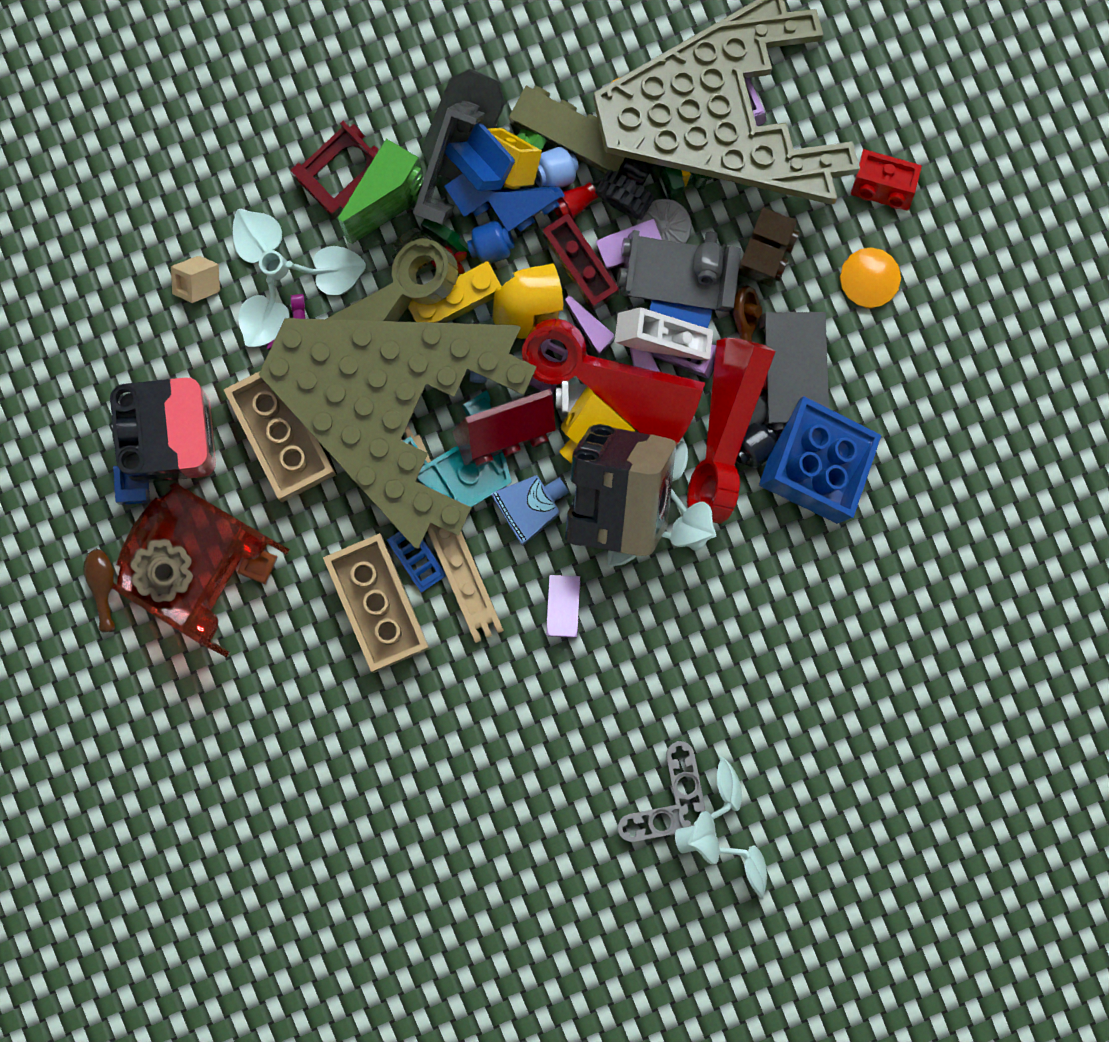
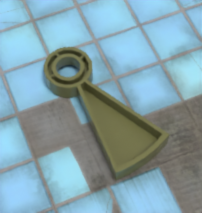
[326,238,458,322]

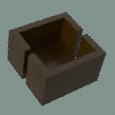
[738,207,800,287]

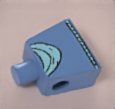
[491,475,569,546]

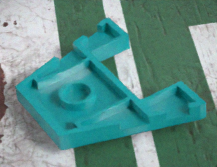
[403,390,512,507]

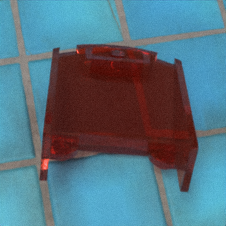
[112,482,290,657]

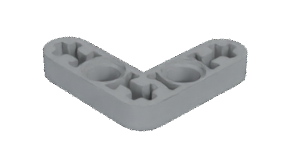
[618,741,706,842]

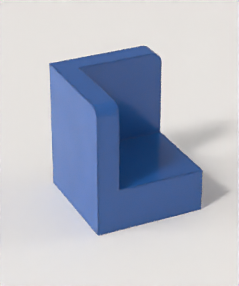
[113,466,150,505]

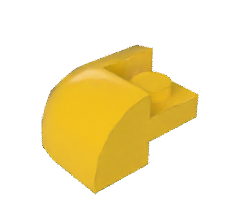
[493,263,563,339]

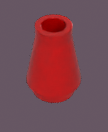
[554,182,598,219]

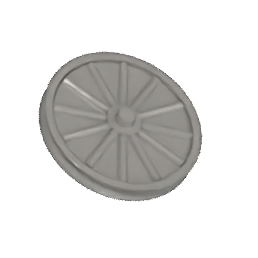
[637,199,692,244]

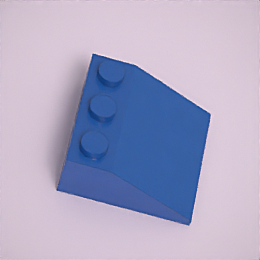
[759,396,882,524]

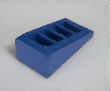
[387,531,446,593]

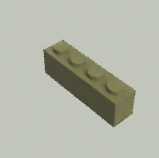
[509,85,628,174]

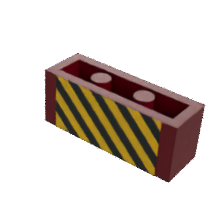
[543,213,619,311]

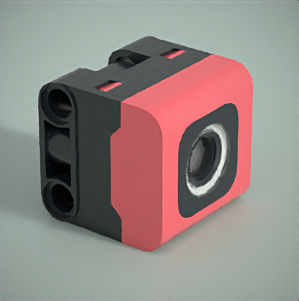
[110,377,216,483]

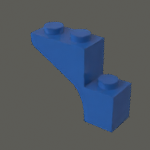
[444,173,565,232]

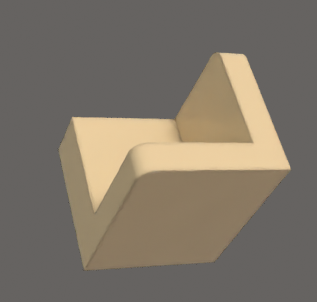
[171,256,220,303]

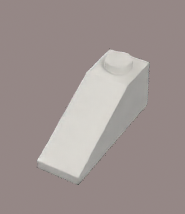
[615,307,713,361]

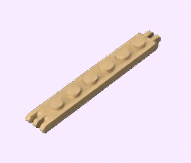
[401,426,504,643]

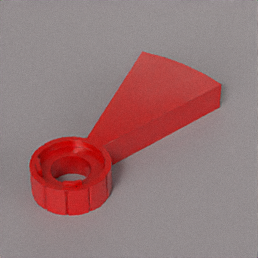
[522,319,705,445]
[687,338,776,524]

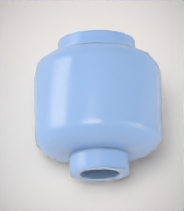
[535,147,579,188]

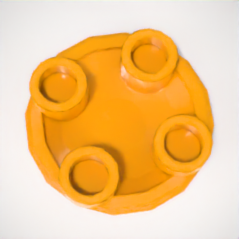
[839,247,901,309]

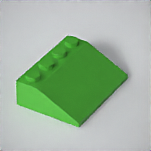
[338,138,424,244]

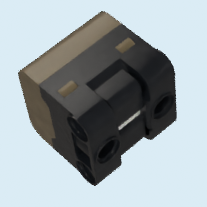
[565,424,676,556]

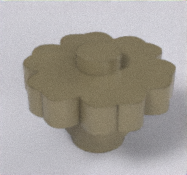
[130,539,193,602]

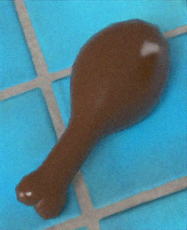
[732,285,762,342]
[83,548,115,633]

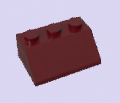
[452,389,556,467]

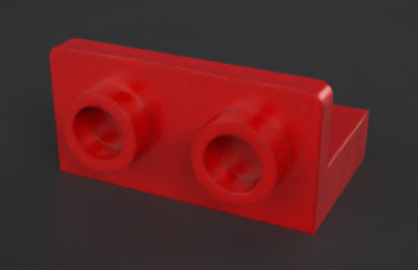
[851,149,922,211]

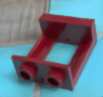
[290,121,379,219]

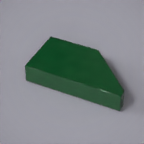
[421,218,471,259]

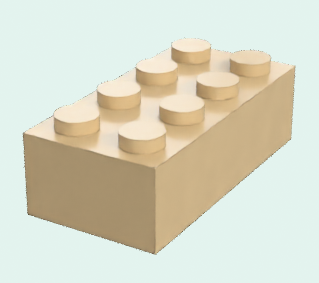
[224,371,336,502]
[323,533,430,673]

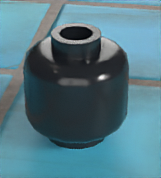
[736,423,778,468]

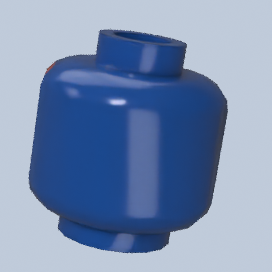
[467,221,515,264]

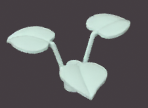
[233,209,366,347]
[607,441,716,569]
[675,757,767,899]

